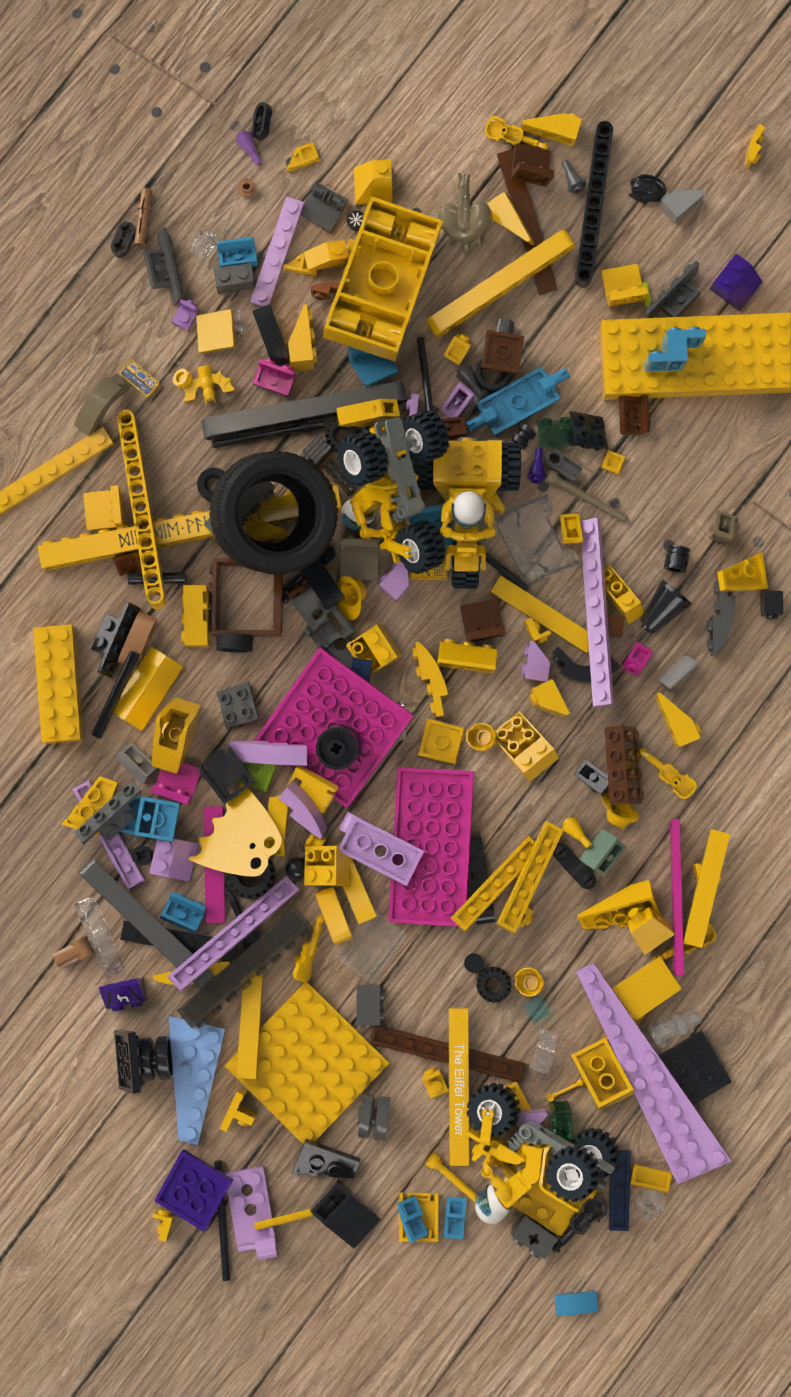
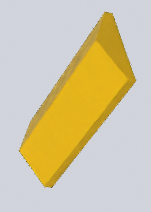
[114,647,184,731]

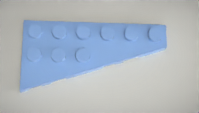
[168,1015,226,1145]

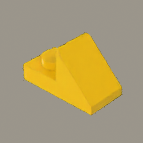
[560,514,583,544]

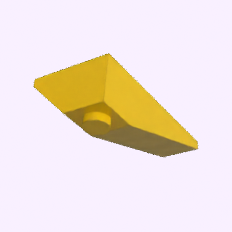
[577,880,662,930]

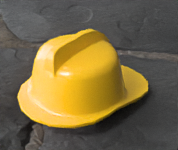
[338,576,367,620]
[601,790,639,830]

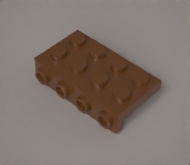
[604,725,644,805]

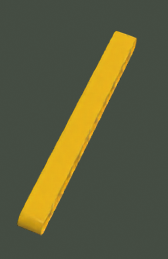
[117,410,166,610]

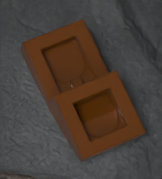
[113,550,155,576]

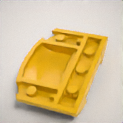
[503,1161,576,1237]

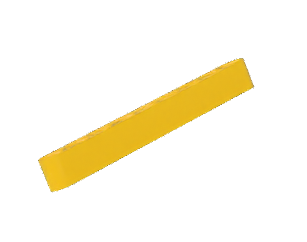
[426,229,576,338]

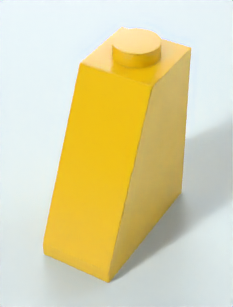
[265,796,289,857]

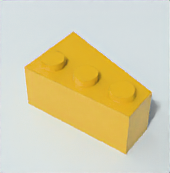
[181,585,210,648]

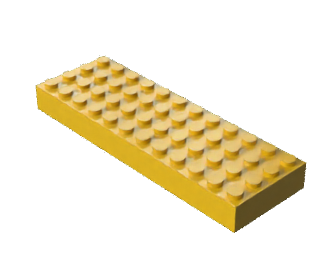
[599,313,791,400]

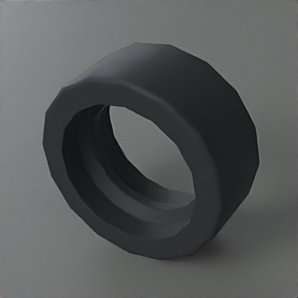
[475,359,511,393]
[216,633,253,653]

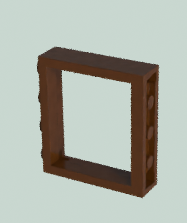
[208,558,283,637]

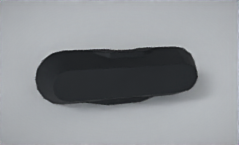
[553,843,596,889]

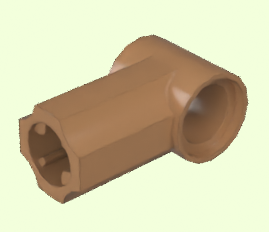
[53,936,95,969]

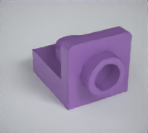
[171,299,199,332]

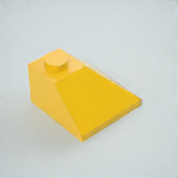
[354,159,393,205]

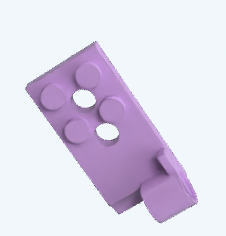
[339,811,424,886]
[225,1166,278,1261]

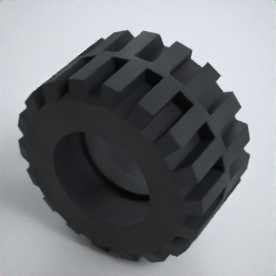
[226,853,276,899]

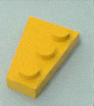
[62,776,119,837]

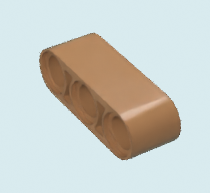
[118,612,158,670]

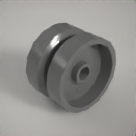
[357,1094,391,1141]

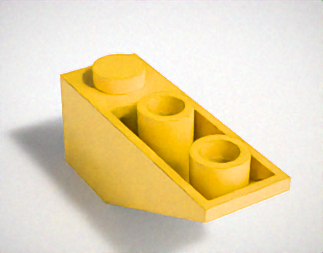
[336,399,400,427]
[604,564,644,624]

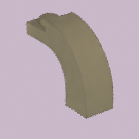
[74,374,131,436]

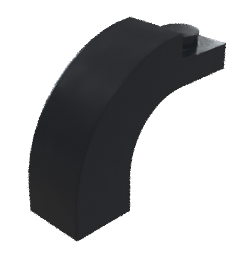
[551,647,620,684]

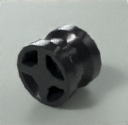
[132,846,153,865]

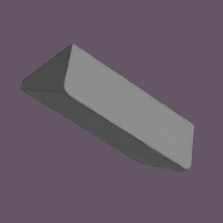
[659,655,698,690]
[116,741,159,784]

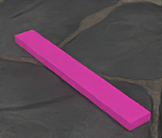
[670,819,684,976]

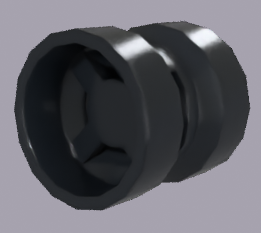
[510,423,536,450]

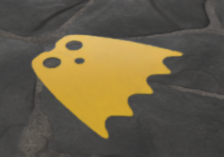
[188,781,282,876]

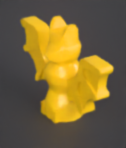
[183,365,236,405]

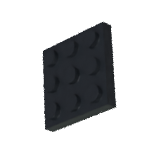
[114,1029,143,1093]
[659,1030,732,1105]

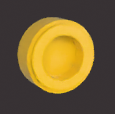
[173,369,192,389]

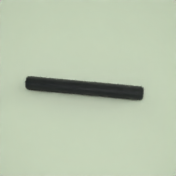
[92,651,140,739]

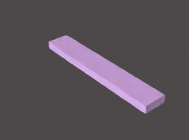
[72,780,145,890]

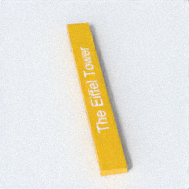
[449,1008,469,1166]

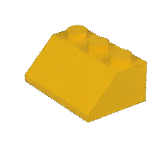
[437,639,497,674]

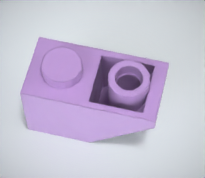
[379,562,409,602]
[521,640,550,683]

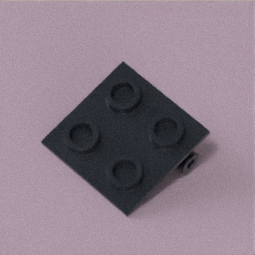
[568,411,608,451]

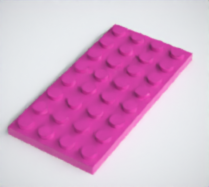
[388,767,475,927]

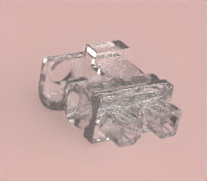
[647,1010,702,1048]

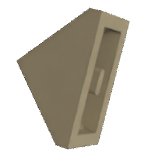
[709,511,736,544]

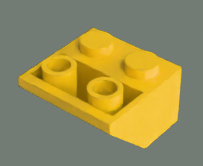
[346,624,403,675]
[304,846,350,886]

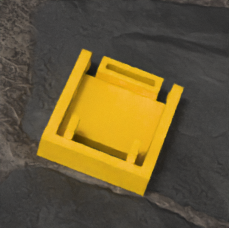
[285,765,338,817]
[399,1192,438,1242]

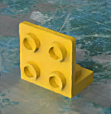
[601,264,648,307]
[83,485,125,531]

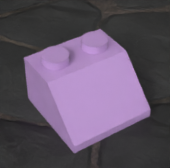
[149,838,198,882]

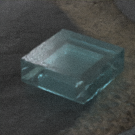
[523,996,550,1023]

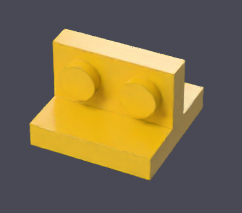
[219,1088,258,1132]

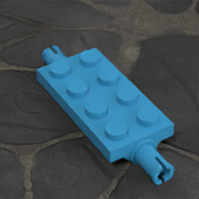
[466,366,571,437]

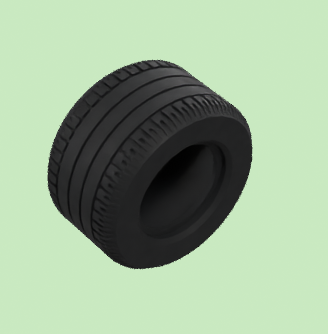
[209,451,338,575]

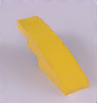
[343,854,377,924]

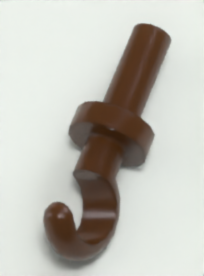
[286,579,311,598]

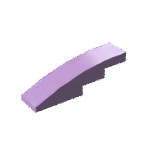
[230,741,307,765]

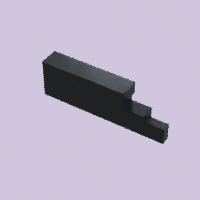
[300,558,345,610]

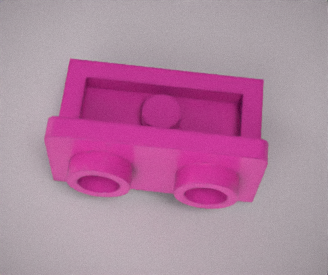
[253,359,296,397]

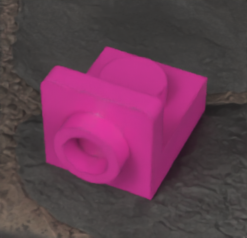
[622,642,653,676]

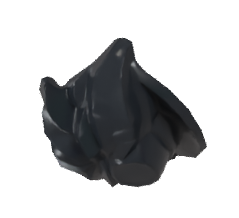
[628,174,666,203]

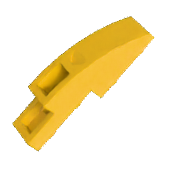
[412,642,448,718]

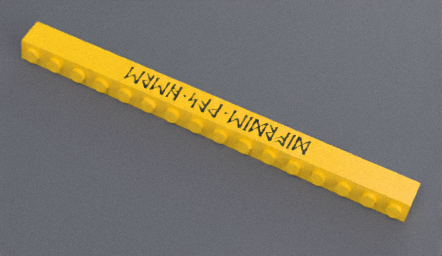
[37,483,342,571]

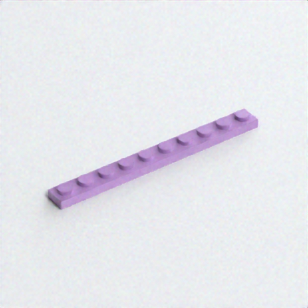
[580,518,614,708]

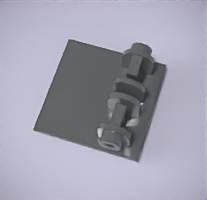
[301,183,349,232]
[216,682,259,729]

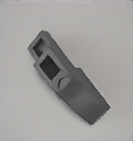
[707,579,736,656]

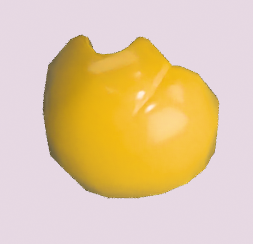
[466,723,497,752]
[515,967,544,997]

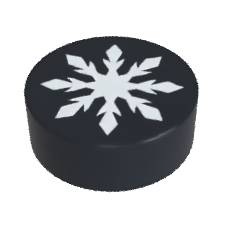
[347,210,364,231]

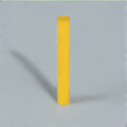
[254,1209,313,1231]

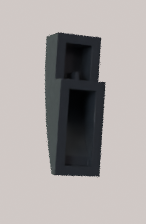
[252,304,290,366]

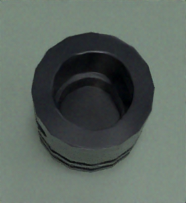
[663,545,691,573]

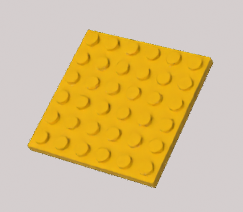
[225,982,390,1144]

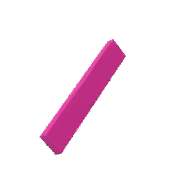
[203,806,226,923]

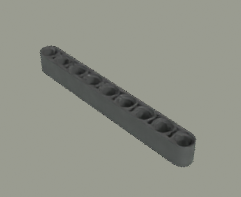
[78,858,214,990]

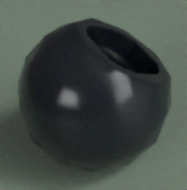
[285,857,305,882]

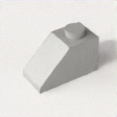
[660,189,705,224]

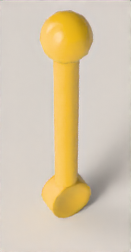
[547,1079,584,1102]

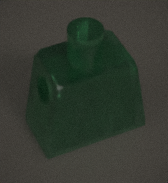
[549,1101,572,1142]

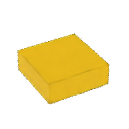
[601,450,626,475]

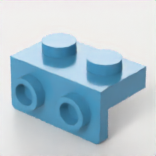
[217,237,258,267]
[160,892,206,934]

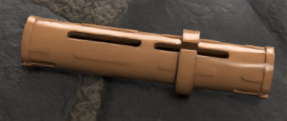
[133,188,153,247]

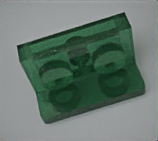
[537,417,573,448]

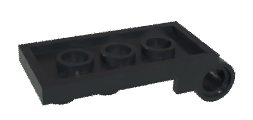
[467,836,496,925]

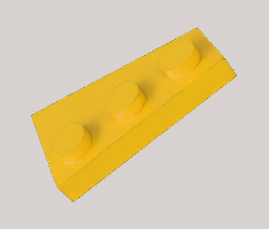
[717,552,768,591]

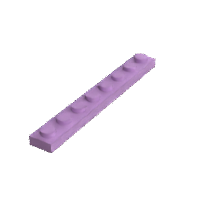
[168,876,299,992]

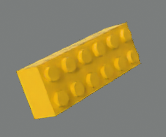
[33,624,84,744]

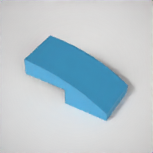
[397,1196,429,1243]
[443,1197,467,1240]
[554,1290,598,1316]

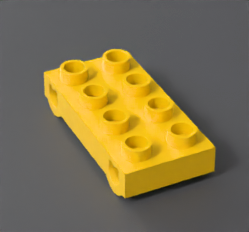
[323,196,443,362]

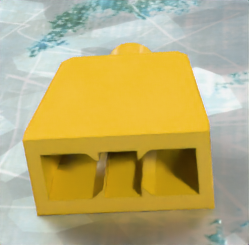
[628,908,675,955]

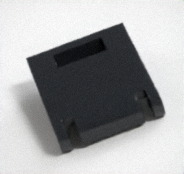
[197,744,256,804]

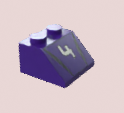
[99,977,147,1012]

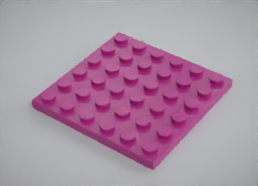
[254,647,414,808]

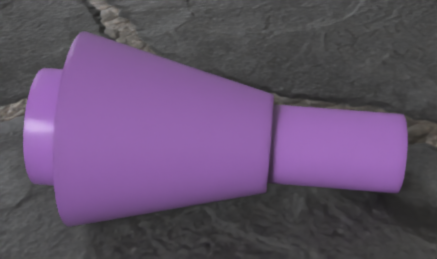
[235,130,262,165]

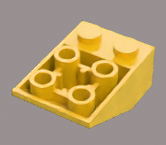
[288,304,318,372]
[495,711,559,782]

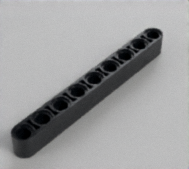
[575,121,613,288]

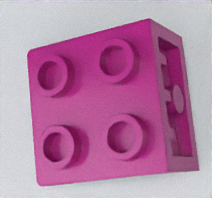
[151,763,201,805]

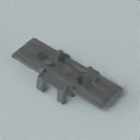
[292,587,357,668]

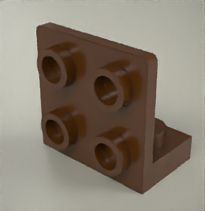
[511,143,555,187]
[460,599,505,642]

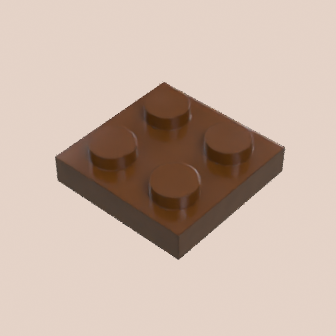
[481,330,525,375]

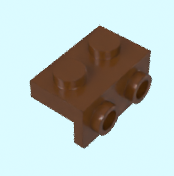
[619,395,651,436]

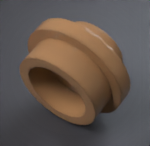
[237,178,256,198]

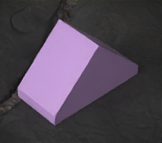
[441,382,475,418]
[518,1109,549,1129]

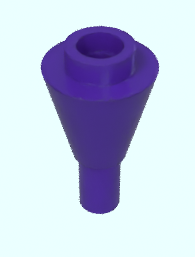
[527,448,546,484]

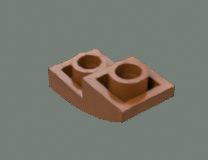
[310,282,340,300]

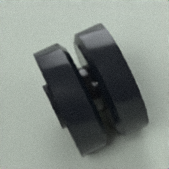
[316,724,362,770]
[139,1035,173,1082]

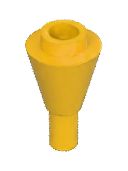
[562,817,592,849]

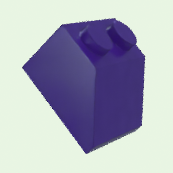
[710,253,763,312]

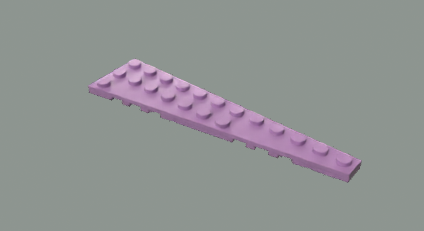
[576,963,732,1184]

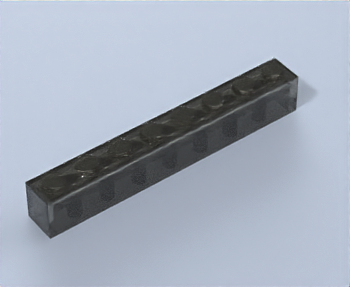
[177,907,313,1029]

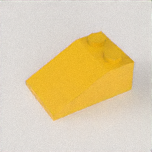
[571,1037,634,1112]

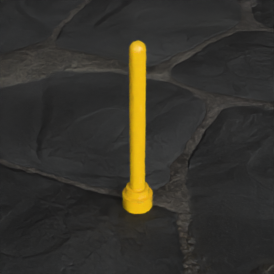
[425,1152,479,1203]

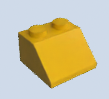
[528,679,570,718]

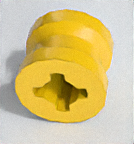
[304,833,327,847]

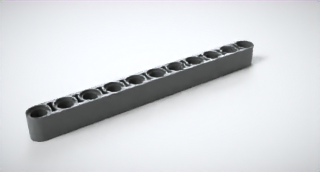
[201,381,407,440]

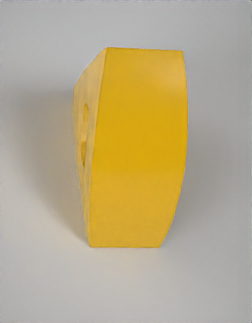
[152,698,200,774]

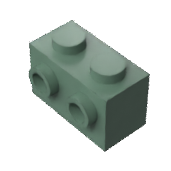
[579,829,626,878]

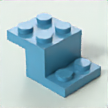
[644,327,706,372]
[120,796,180,842]

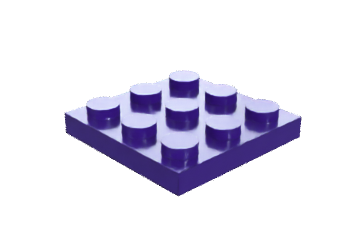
[155,1149,234,1232]

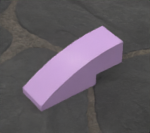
[278,780,327,839]

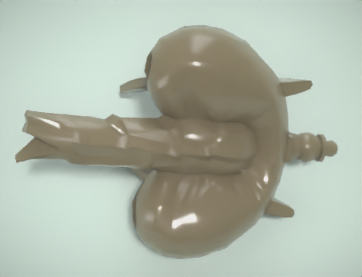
[438,173,492,257]

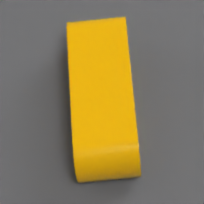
[315,886,353,945]

